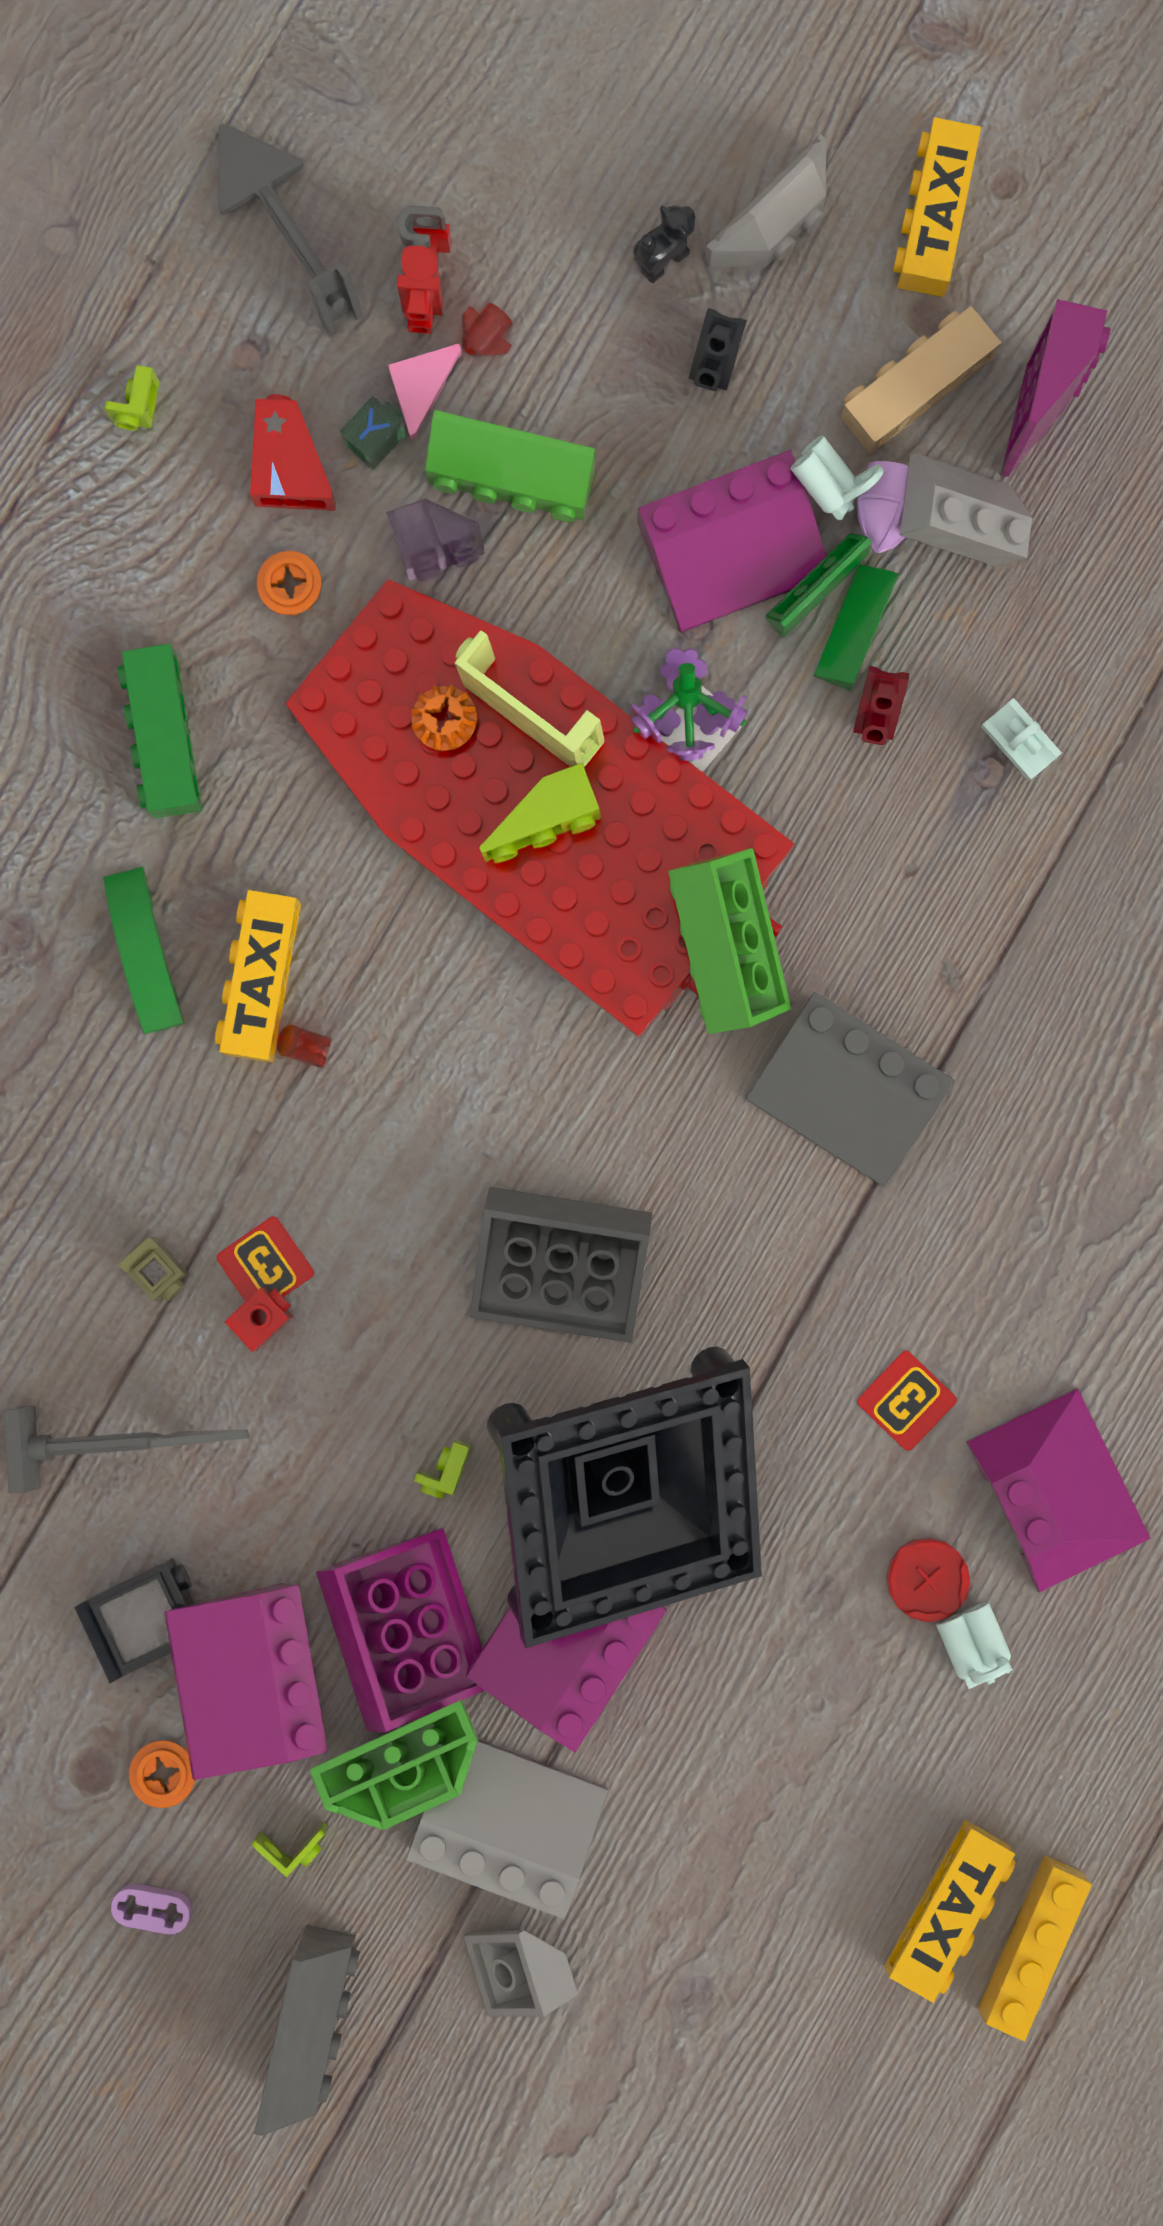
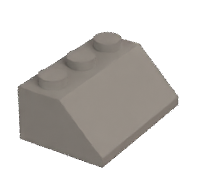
[900,453,1032,566]

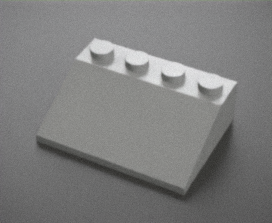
[406,1740,608,1920]

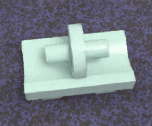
[981,698,1062,781]

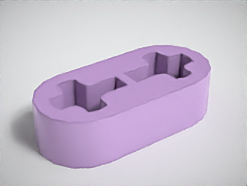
[111,1884,192,1934]

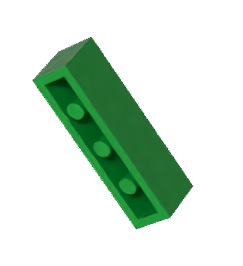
[117,643,202,819]

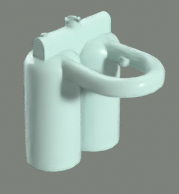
[790,435,884,520]
[936,1602,1013,1689]

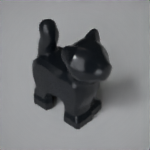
[633,205,696,283]

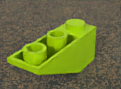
[479,763,602,863]

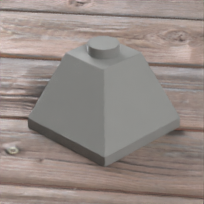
[464,1930,578,2017]

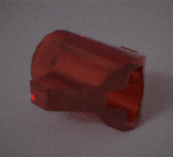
[462,303,513,357]
[277,1025,331,1068]

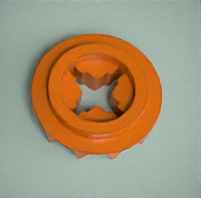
[257,551,322,617]
[411,685,477,751]
[129,1740,196,1808]

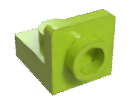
[104,365,160,431]
[414,1440,472,1499]

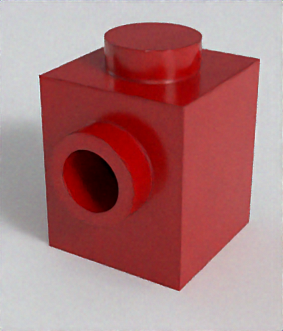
[224,1287,293,1352]

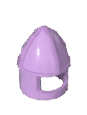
[856,461,909,553]

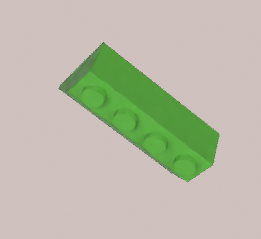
[425,410,596,522]
[668,848,791,1034]

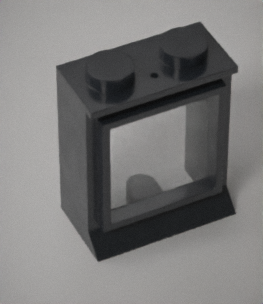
[74,1558,200,1684]

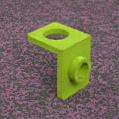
[251,1822,328,1877]

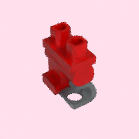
[397,205,451,334]

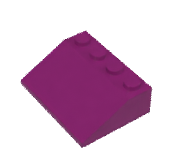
[1001,299,1111,477]
[637,449,826,633]
[316,1528,485,1732]
[164,1583,328,1780]
[466,1606,667,1753]

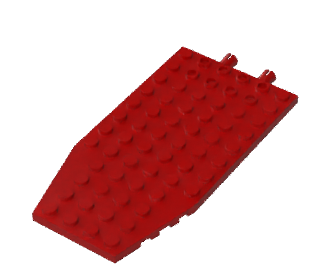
[285,579,795,1038]

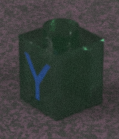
[340,396,405,470]

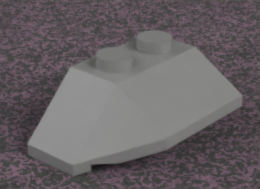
[704,134,826,267]

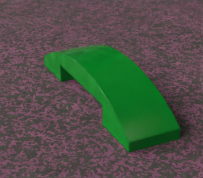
[103,867,185,1034]

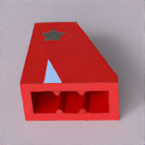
[250,394,336,511]

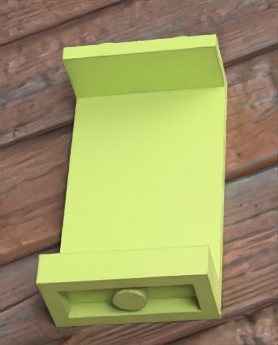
[455,630,605,767]

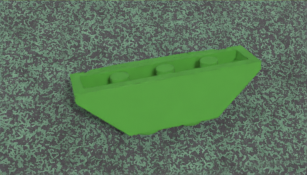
[309,1700,478,1830]

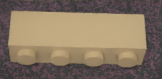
[840,306,1002,455]

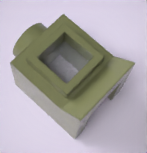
[117,1237,189,1302]

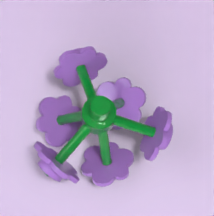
[630,648,748,762]

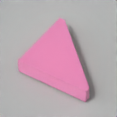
[388,344,462,439]

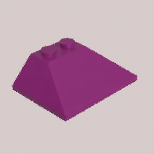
[966,1388,1151,1592]

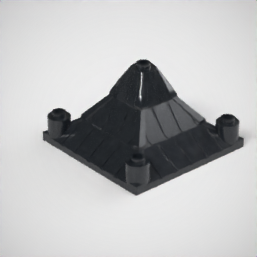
[487,1346,762,1648]

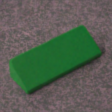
[765,533,872,638]
[813,564,899,691]

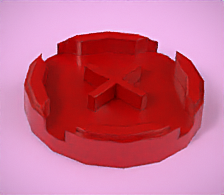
[886,1537,970,1622]

